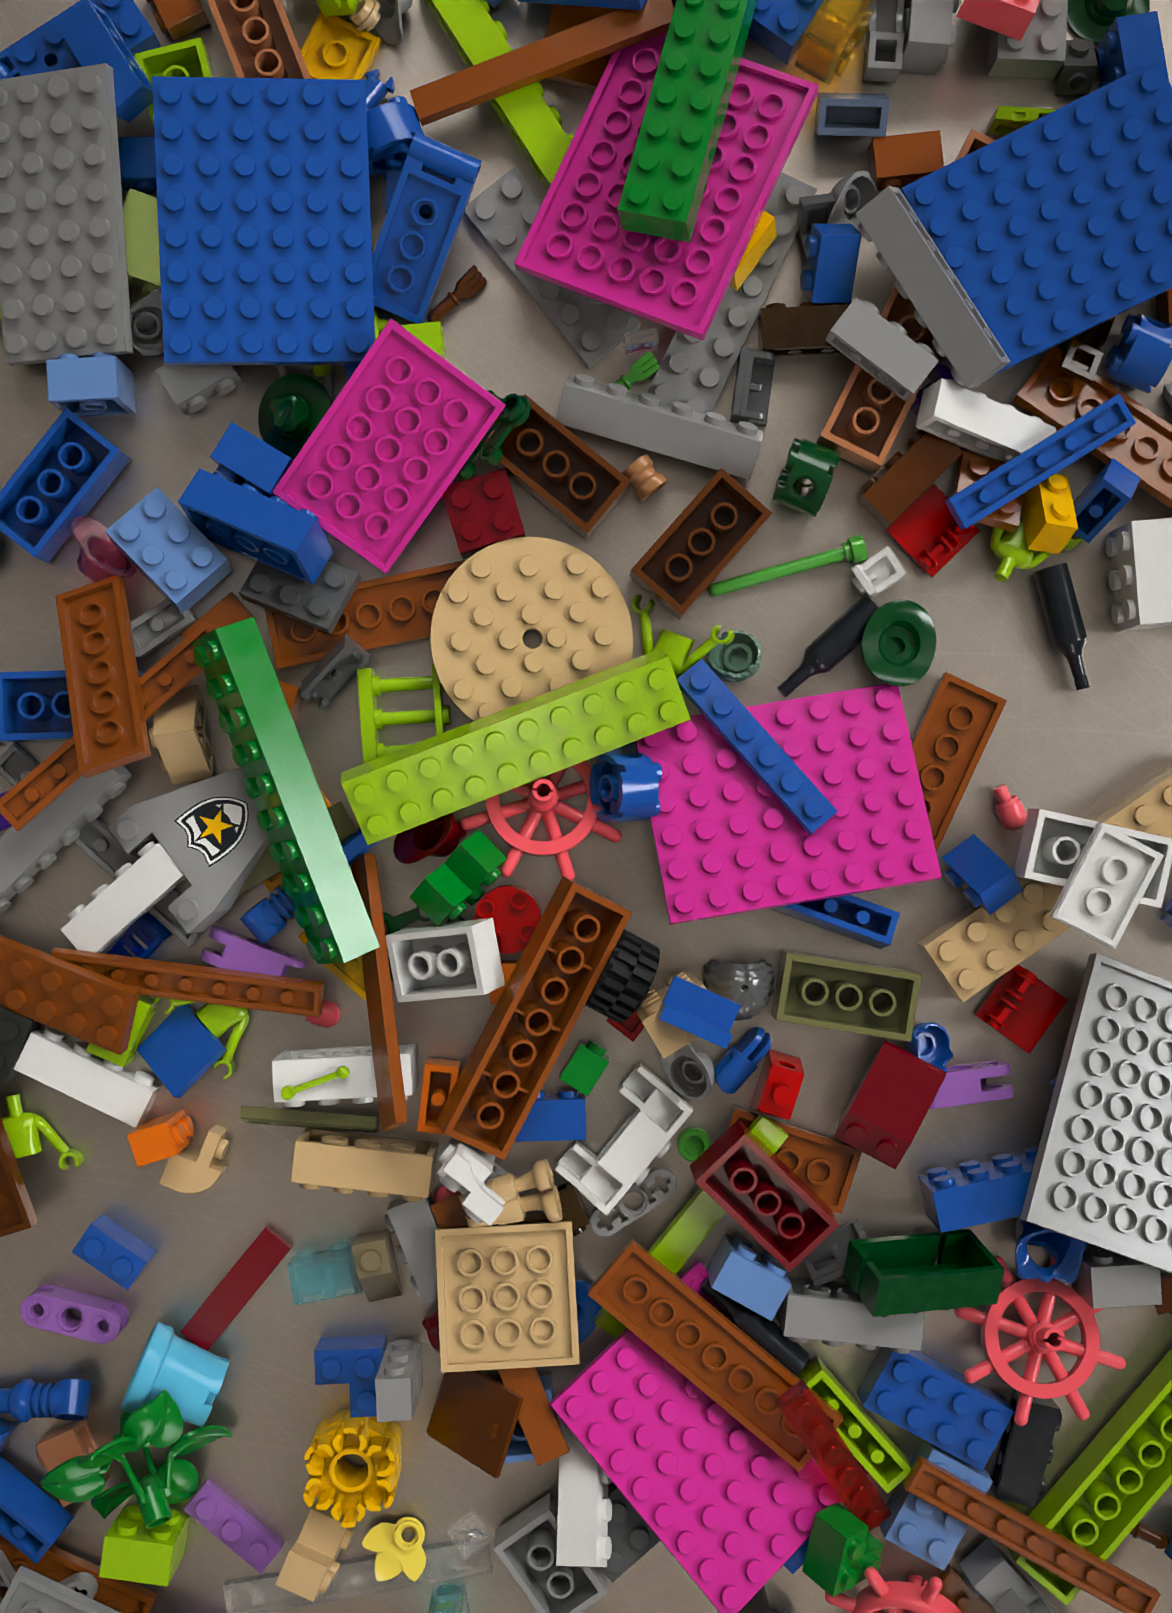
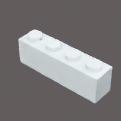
[916,378,1056,462]
[60,840,186,953]
[14,1027,162,1128]
[556,1419,612,1567]

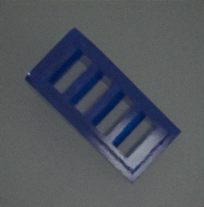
[106,912,172,959]

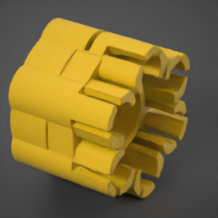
[303,1406,402,1528]

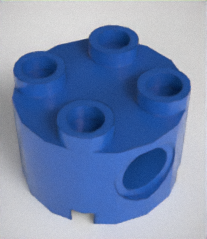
[367,96,425,180]
[1105,314,1172,394]
[589,753,662,822]

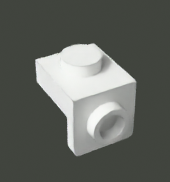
[851,546,908,598]

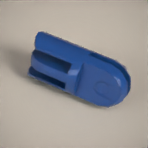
[714,1027,772,1094]

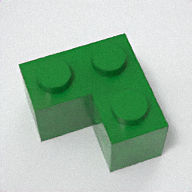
[410,830,507,926]
[802,1502,883,1597]

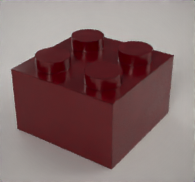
[443,468,526,559]

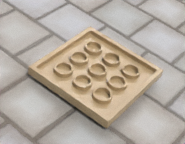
[435,1221,580,1373]

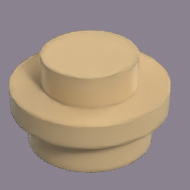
[350,0,381,32]

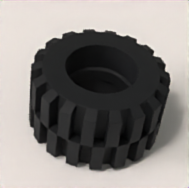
[585,929,660,1023]

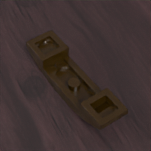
[1059,316,1116,384]

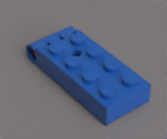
[0,0,161,79]
[372,132,482,324]

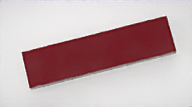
[180,1225,293,1351]

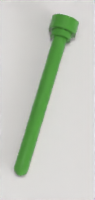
[708,534,868,596]

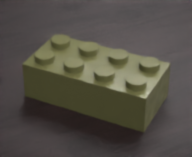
[771,949,922,1042]

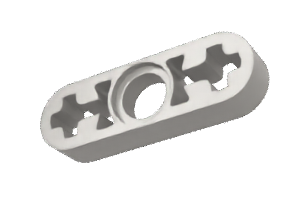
[590,1166,677,1237]

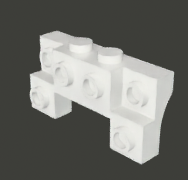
[555,1062,693,1216]
[437,1137,507,1226]

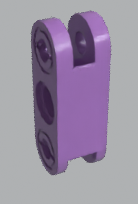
[200,926,306,977]
[929,1060,1014,1109]
[20,1284,129,1344]

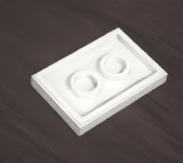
[1049,822,1164,950]

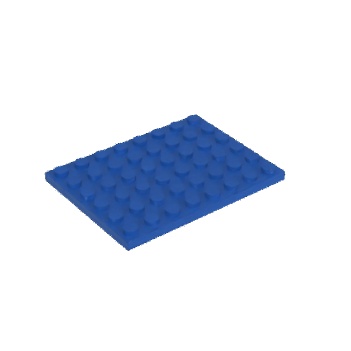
[901,58,1172,378]
[152,76,375,365]

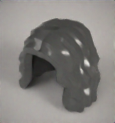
[703,959,774,1021]

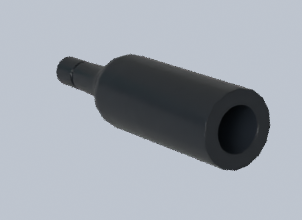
[1033,563,1090,691]
[777,595,879,697]
[699,1277,809,1376]

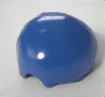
[904,1022,954,1072]

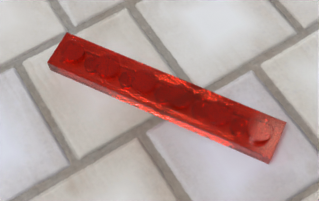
[774,1379,892,1533]

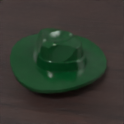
[1067,0,1150,44]
[258,374,331,460]
[861,599,936,687]

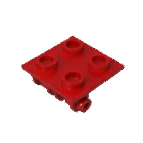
[885,483,980,578]
[975,964,1068,1054]

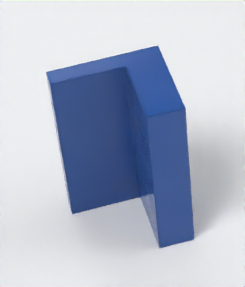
[657,975,741,1049]

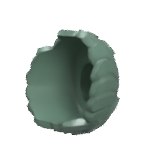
[706,630,763,682]

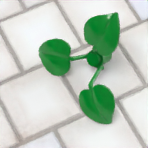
[40,1390,198,1505]
[77,1425,233,1529]

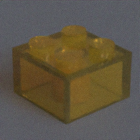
[795,0,874,85]

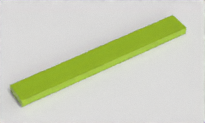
[594,1113,788,1338]

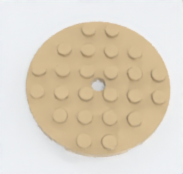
[430,537,633,722]

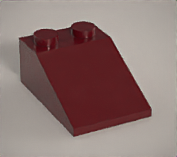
[834,1040,947,1169]

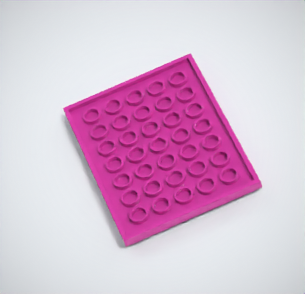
[514,32,819,341]
[635,684,942,925]
[548,1261,869,1613]

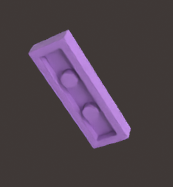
[184,1479,284,1574]

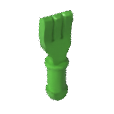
[614,351,660,390]

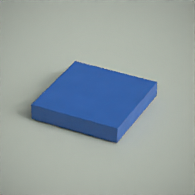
[136,1004,227,1098]

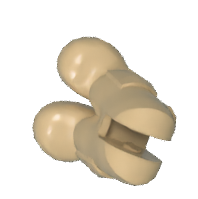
[459,1159,563,1228]

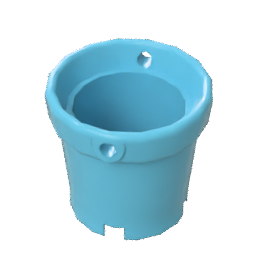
[120,1322,229,1427]

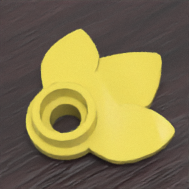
[362,1516,426,1582]

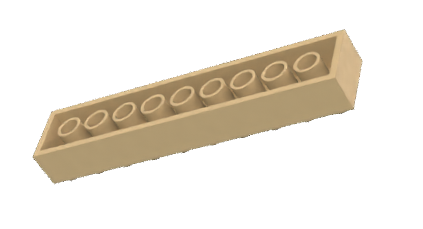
[916,766,1172,1002]

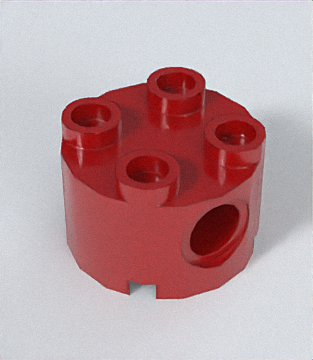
[474,884,542,954]

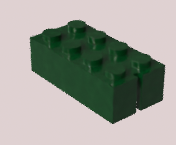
[843,1229,1005,1317]

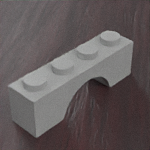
[862,0,905,82]

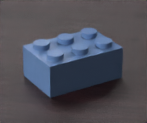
[105,487,232,615]
[877,1439,993,1571]

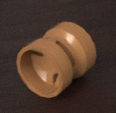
[622,454,668,502]

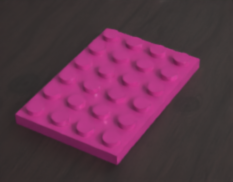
[273,318,506,574]

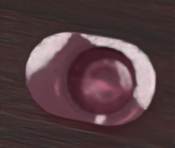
[71,516,136,582]

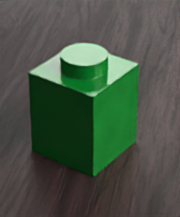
[559,1039,609,1096]

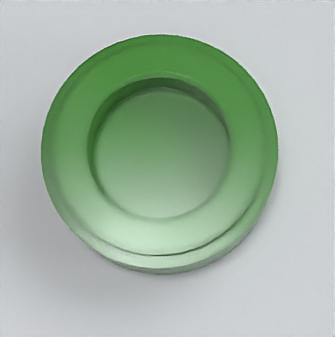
[677,1127,711,1162]

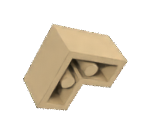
[149,685,214,785]
[275,1501,354,1602]

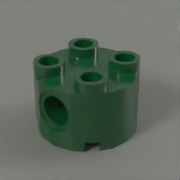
[772,438,841,517]

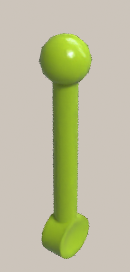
[281,1065,350,1100]

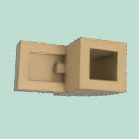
[159,1124,229,1194]

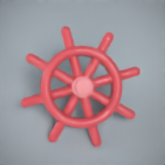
[459,760,622,881]
[954,1256,1126,1426]
[825,1566,962,1613]

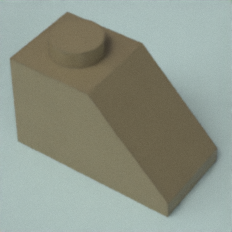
[351,1229,403,1302]

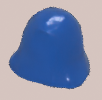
[1015,1216,1088,1283]

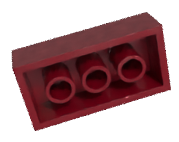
[690,1119,839,1272]

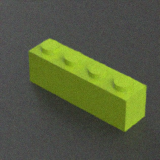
[797,1356,912,1494]

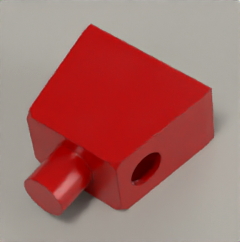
[749,1049,804,1120]

